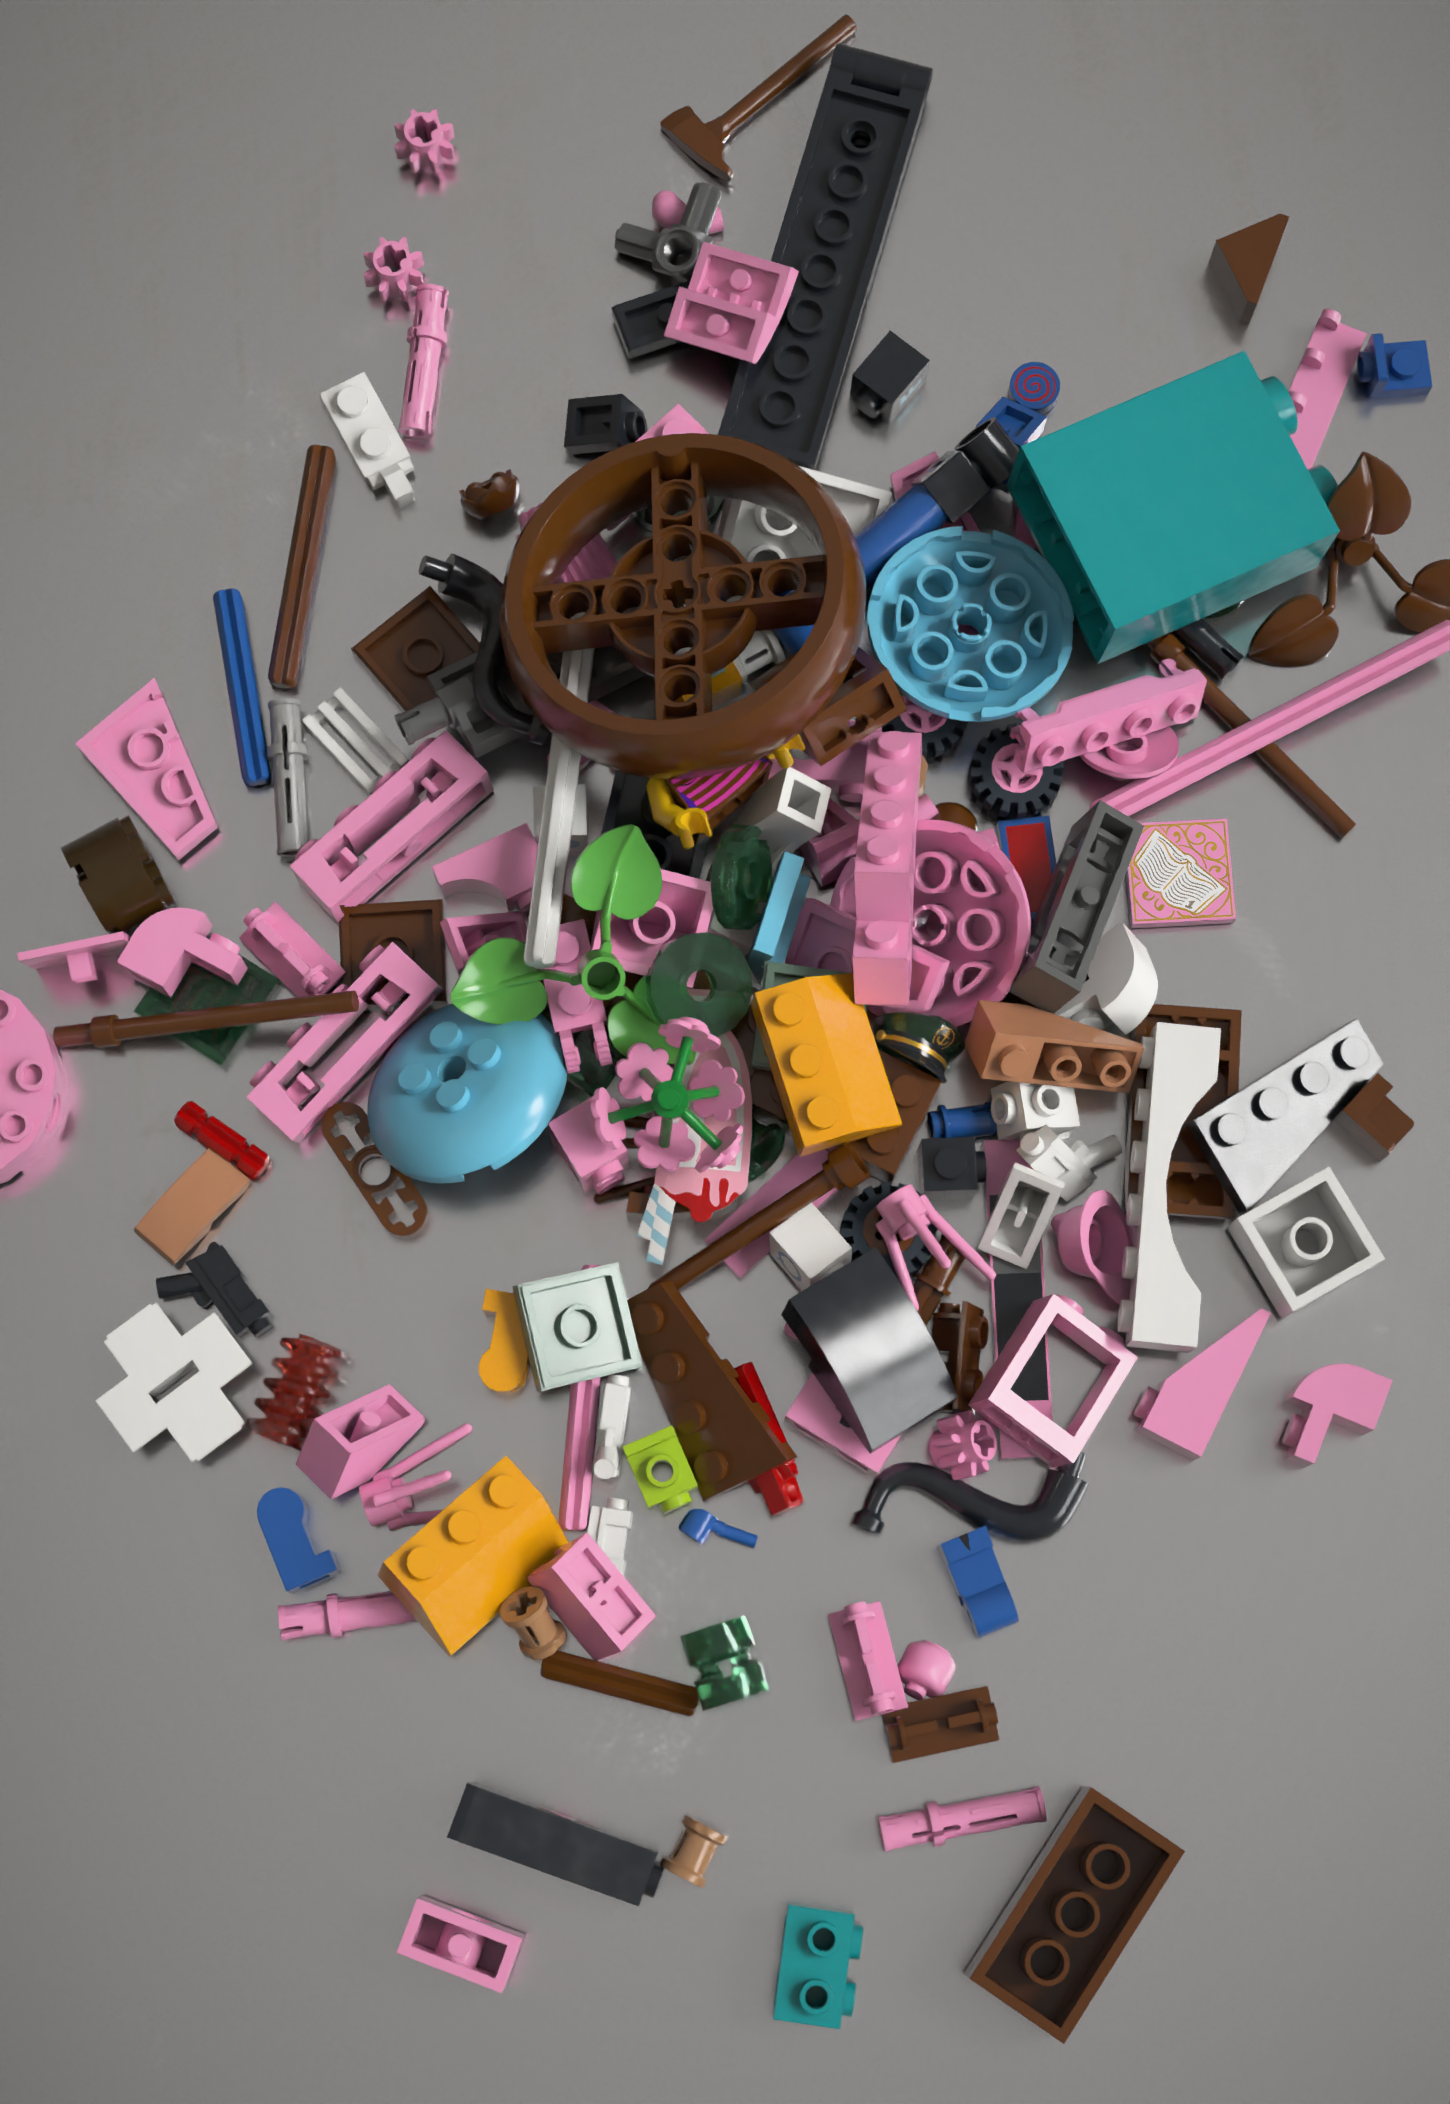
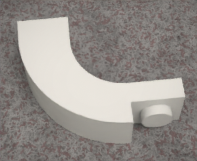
[706,767,831,956]

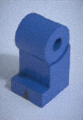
[256,1487,342,1593]
[937,1526,1019,1638]

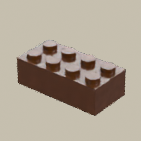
[964,1786,1185,2044]

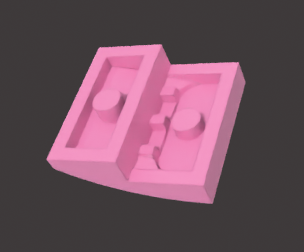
[664,242,799,364]

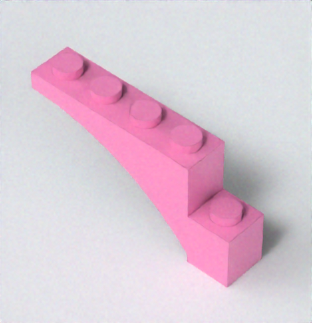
[852,731,922,1005]

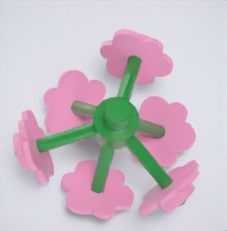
[588,1017,745,1173]

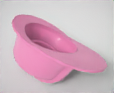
[1051,1190,1135,1304]

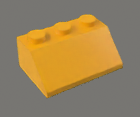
[750,973,902,1157]
[377,1456,568,1657]

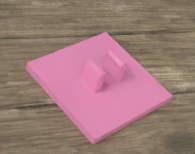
[17,931,131,984]

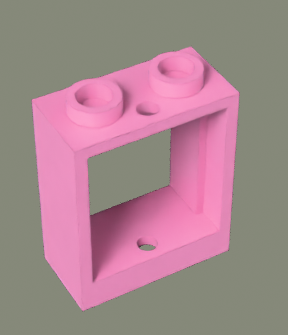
[968,1294,1138,1468]

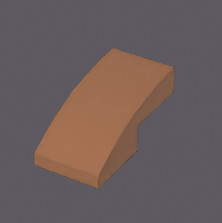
[134,1148,250,1266]

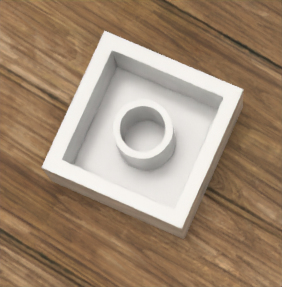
[1227,1167,1385,1319]

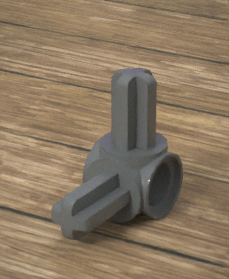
[614,182,722,283]

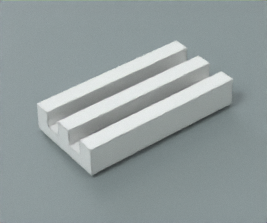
[302,687,409,796]

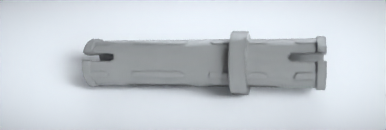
[266,698,308,857]

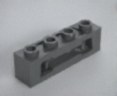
[1009,800,1144,1014]

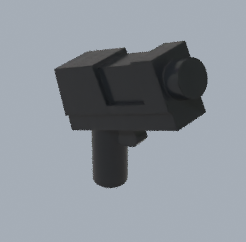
[156,1242,272,1338]

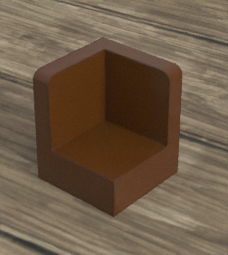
[1333,1073,1414,1163]

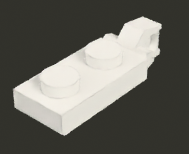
[319,372,416,510]

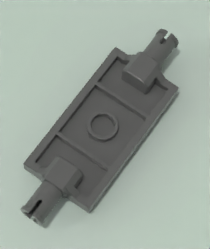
[394,605,684,758]

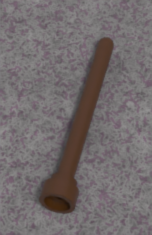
[648,1142,870,1291]

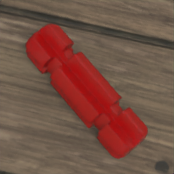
[174,1101,270,1180]

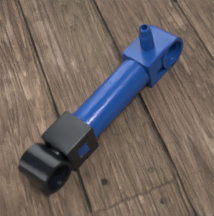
[771,417,1019,654]

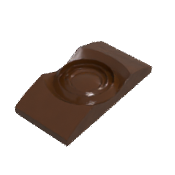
[1125,1004,1242,1220]

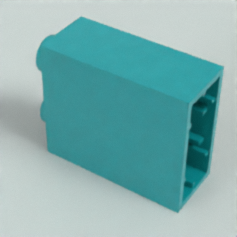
[1006,350,1340,664]

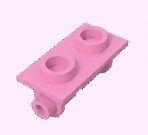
[239,901,347,997]
[828,1601,908,1721]

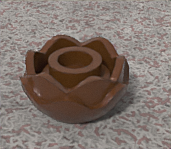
[459,469,520,519]

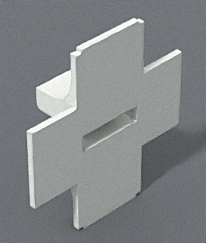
[95,1303,253,1463]

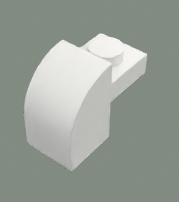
[1054,922,1158,1035]

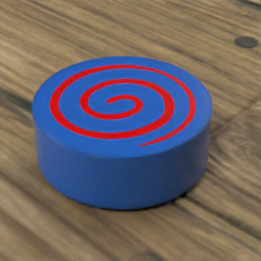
[1008,362,1060,414]

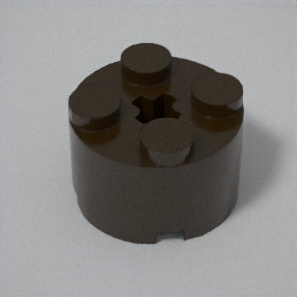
[61,815,176,934]

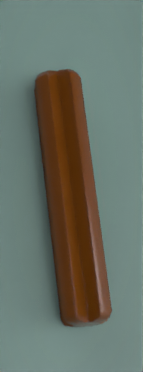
[540,1651,700,1716]

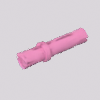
[398,284,449,439]
[278,1591,417,1641]
[877,1786,1047,1852]

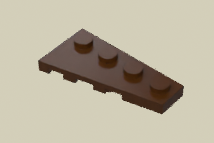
[627,1280,797,1501]

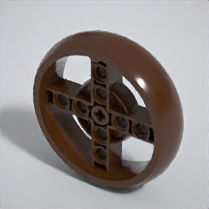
[499,433,866,779]

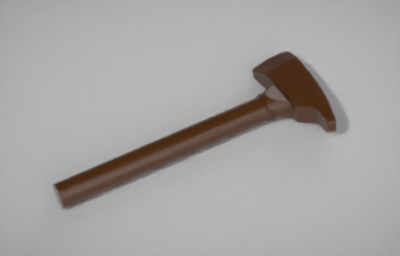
[660,14,857,181]

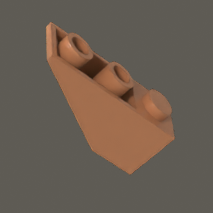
[964,1000,1144,1093]

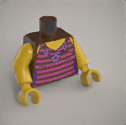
[646,718,805,849]

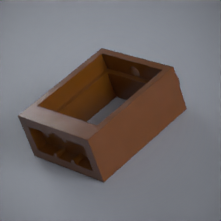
[749,647,907,766]

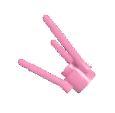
[875,1184,996,1311]
[359,1423,472,1531]

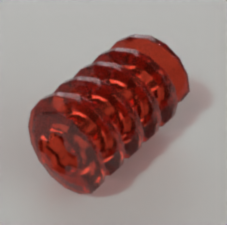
[245,1333,349,1452]

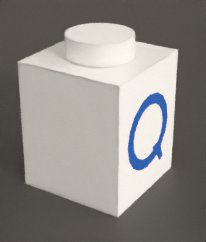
[769,1203,852,1291]

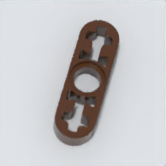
[321,1102,429,1240]

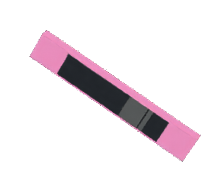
[982,1139,1053,1460]

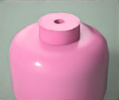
[898,1640,955,1700]

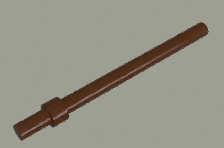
[1145,633,1357,839]
[53,990,359,1048]

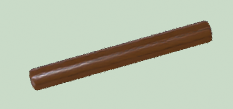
[268,444,336,688]

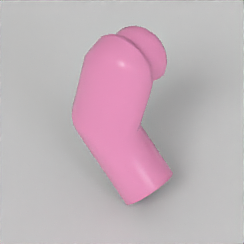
[652,190,724,234]

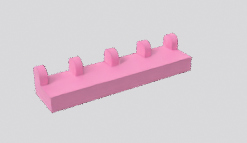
[1288,309,1367,469]

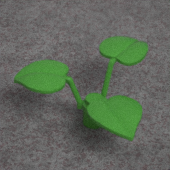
[450,824,696,1065]

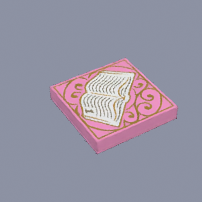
[1126,818,1236,929]

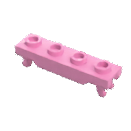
[1010,658,1207,773]

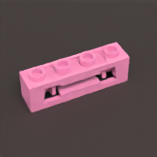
[290,730,494,925]
[246,942,443,1143]

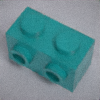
[772,1902,863,2029]

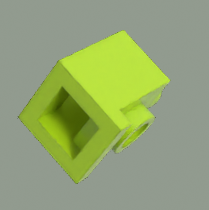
[622,1425,698,1514]

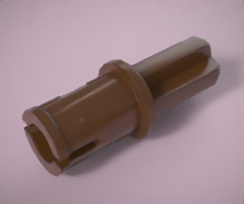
[912,1234,966,1326]

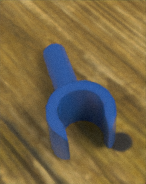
[678,1508,758,1548]

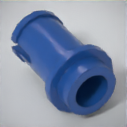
[927,1102,997,1138]

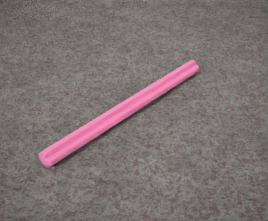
[1089,620,1450,817]

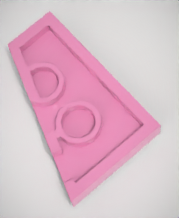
[75,678,218,861]

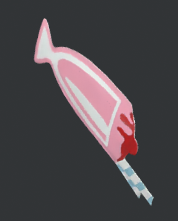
[637,988,753,1265]

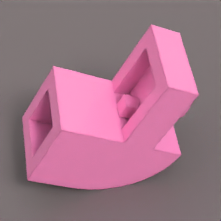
[117,907,248,998]
[1282,1364,1393,1468]

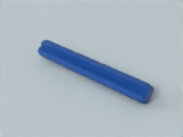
[213,588,271,786]

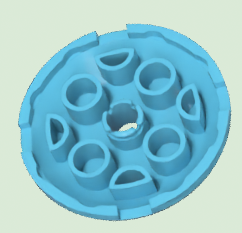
[867,526,1074,722]
[367,1003,567,1184]

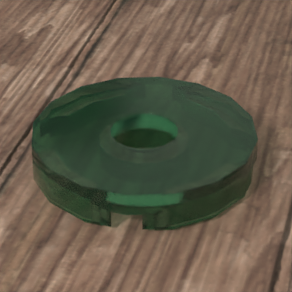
[711,824,772,930]
[645,932,753,1037]

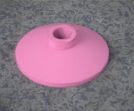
[1079,726,1179,779]

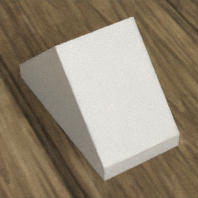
[977,1162,1065,1269]

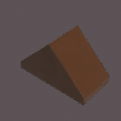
[1209,213,1289,325]

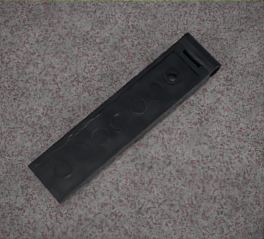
[718,43,933,470]

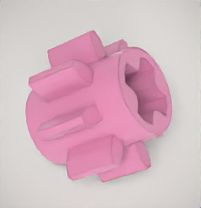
[394,109,455,174]
[363,237,424,302]
[929,1410,997,1481]

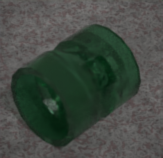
[680,1615,770,1711]

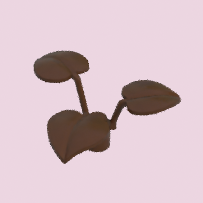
[1248,451,1450,667]

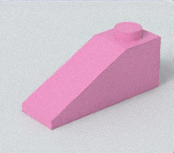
[1134,1308,1271,1461]

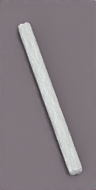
[523,612,595,969]

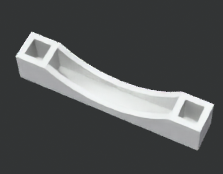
[1118,1022,1221,1353]

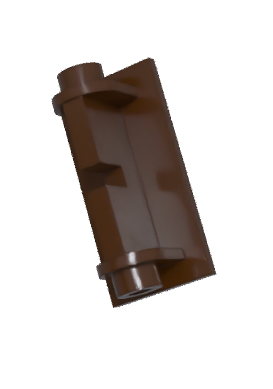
[932,1301,989,1415]
[883,1686,1000,1763]

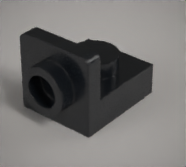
[564,394,647,454]

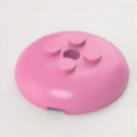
[830,820,1031,1031]

